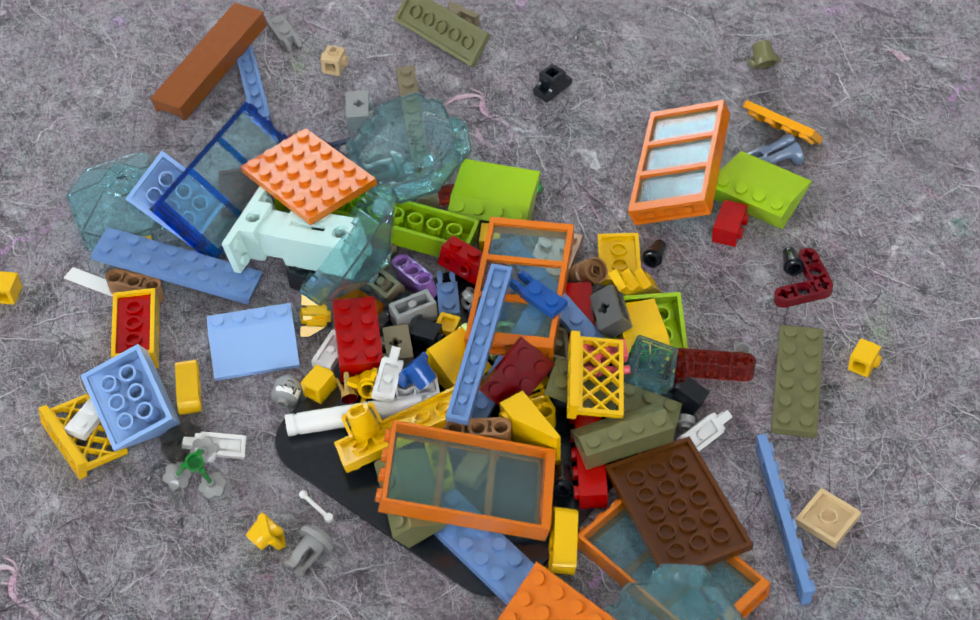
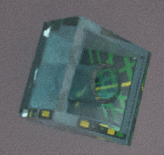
[624,335,678,396]

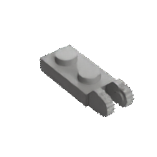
[266,14,301,51]

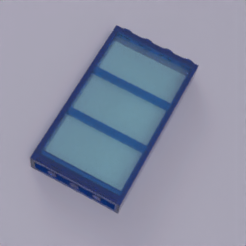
[149,102,287,258]

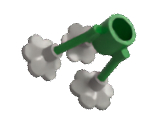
[162,437,227,499]

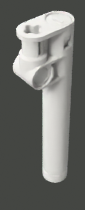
[285,373,440,437]

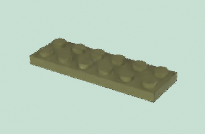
[393,0,491,67]
[771,325,824,438]
[544,357,682,438]

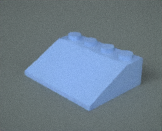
[125,151,228,247]
[207,303,300,381]
[81,344,181,452]

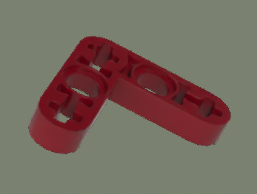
[774,248,833,308]

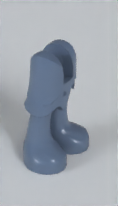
[748,133,804,165]

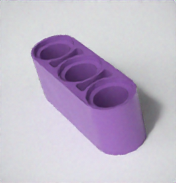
[392,254,437,298]

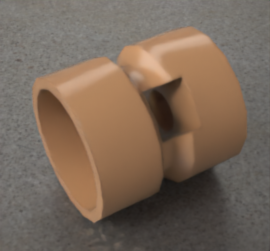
[569,257,608,286]

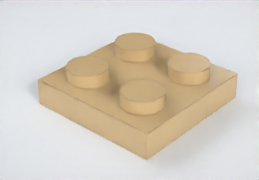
[795,488,862,548]

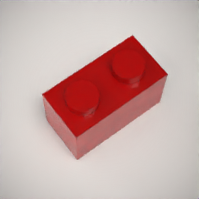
[712,200,750,247]

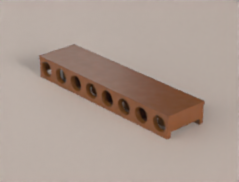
[150,2,267,121]

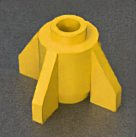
[299,294,331,337]
[346,368,378,403]

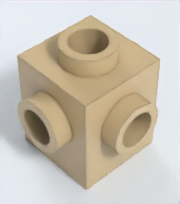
[320,45,348,76]

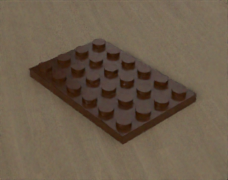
[605,436,754,582]

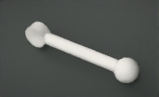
[299,490,333,523]

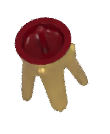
[335,372,359,404]

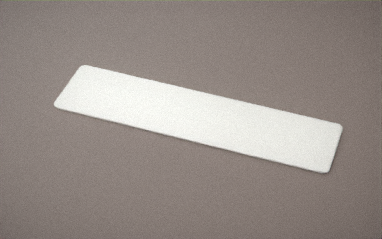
[64,267,113,296]

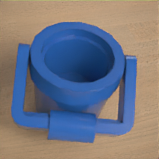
[398,352,437,390]

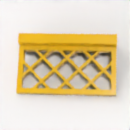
[567,331,624,419]
[38,393,128,480]

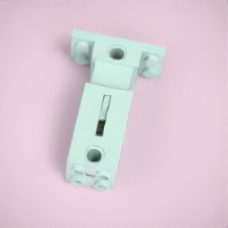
[222,187,369,277]

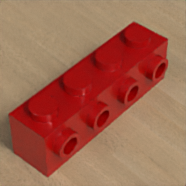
[438,236,521,303]

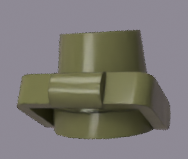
[746,40,781,69]

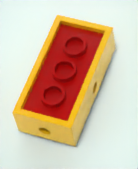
[111,288,160,369]

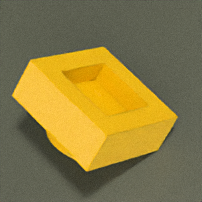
[436,312,462,336]

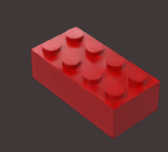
[332,296,383,382]

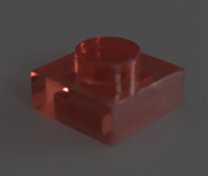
[437,184,454,206]

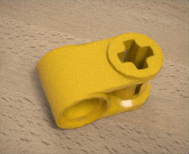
[528,388,556,428]

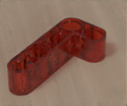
[668,348,756,389]

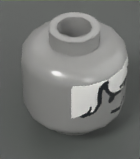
[271,375,302,409]

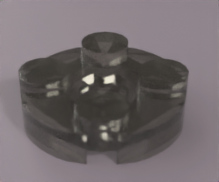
[160,421,203,464]

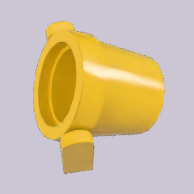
[341,402,383,441]
[246,512,286,550]

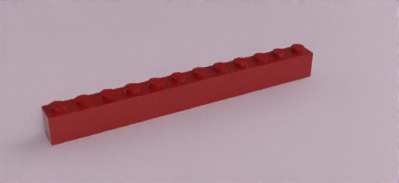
[564,282,608,509]

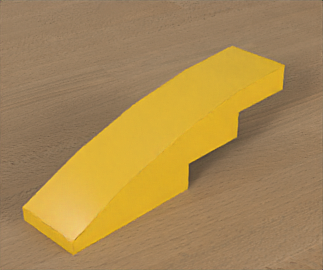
[608,268,661,295]

